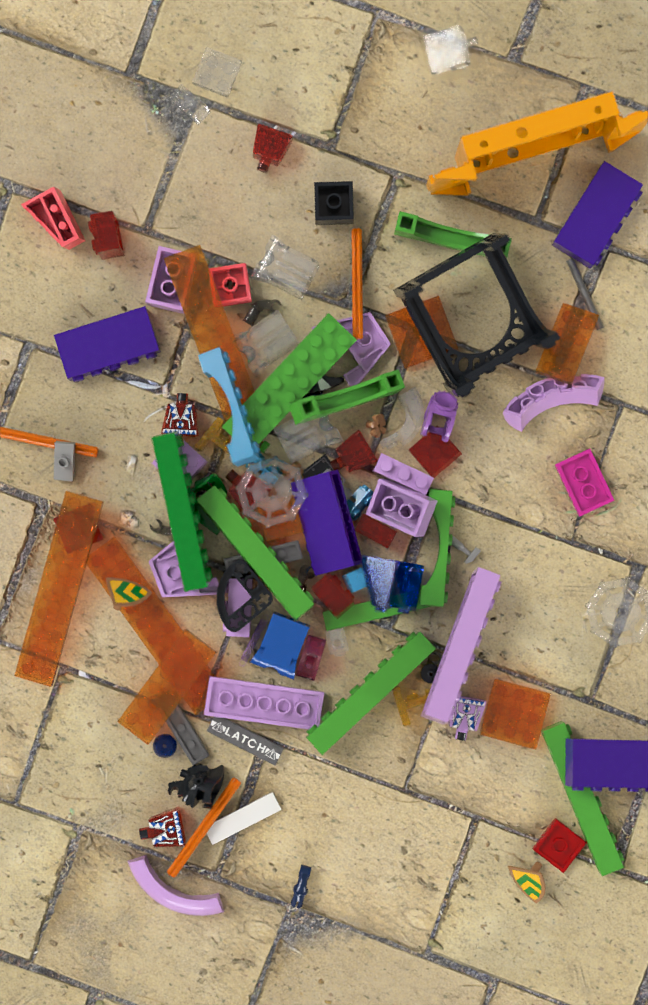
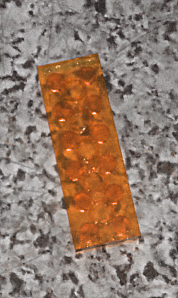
[117,629,217,745]

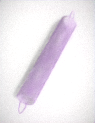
[240,615,268,666]

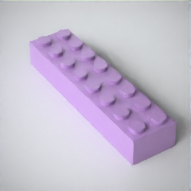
[421,567,501,724]

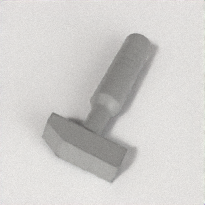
[449,533,480,564]

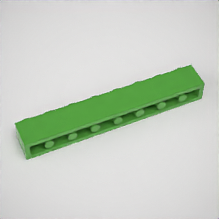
[197,485,314,621]
[306,632,436,755]
[540,721,624,876]

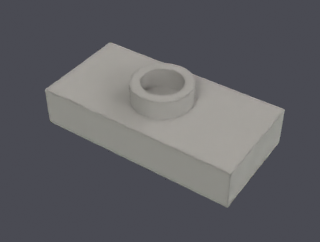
[54,441,75,481]

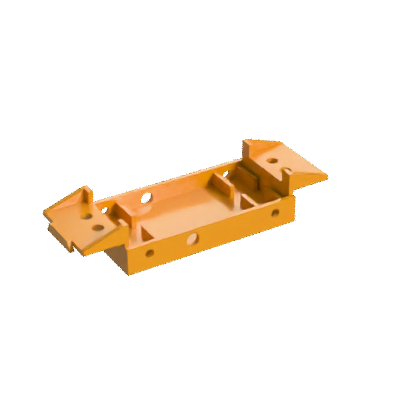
[426,91,648,196]

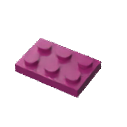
[555,449,615,517]

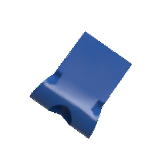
[249,611,310,680]

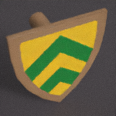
[105,578,152,611]
[508,862,546,903]

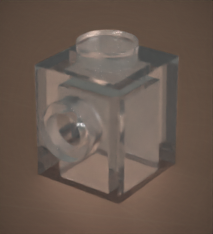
[325,627,349,657]

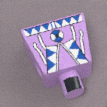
[448,696,487,741]

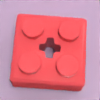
[208,263,252,308]

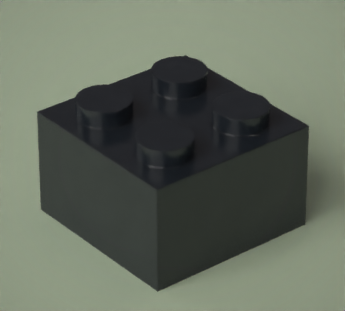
[314,181,354,225]

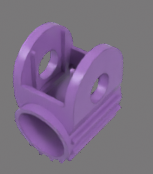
[420,390,459,443]

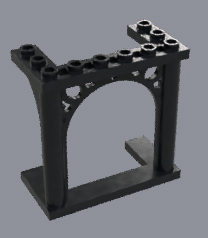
[393,233,561,397]

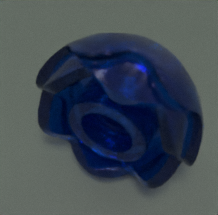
[153,734,177,758]

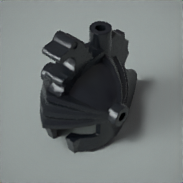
[168,764,224,809]

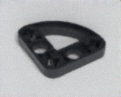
[217,560,273,632]

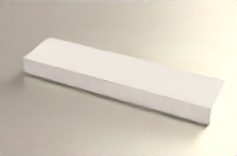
[207,792,281,845]

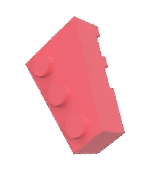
[21,187,86,250]

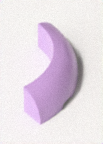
[503,374,605,432]
[128,855,224,916]

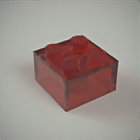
[88,210,125,260]

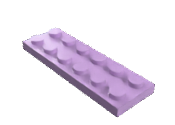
[204,676,324,729]

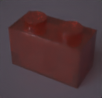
[354,513,397,549]
[311,573,355,619]

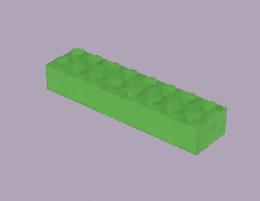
[222,313,357,445]

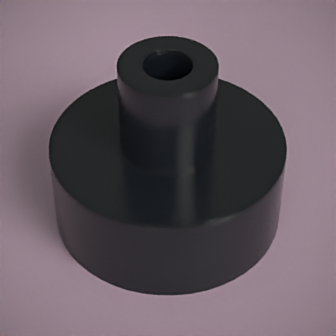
[421,664,438,683]

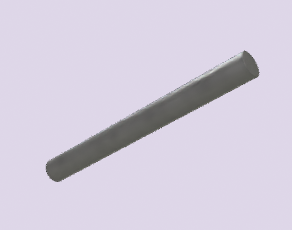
[566,258,604,330]

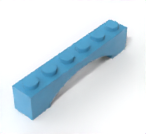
[198,347,260,467]

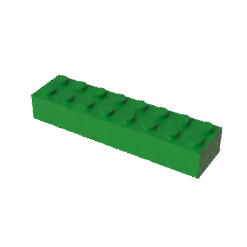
[151,431,213,592]

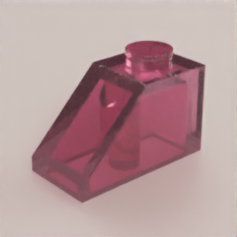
[296,635,326,681]

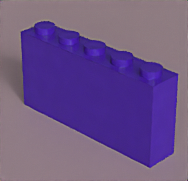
[552,161,643,269]
[54,306,161,382]
[291,470,363,576]
[565,739,648,792]

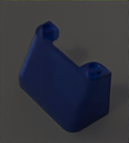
[361,555,424,614]

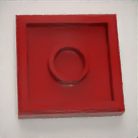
[532,818,587,873]

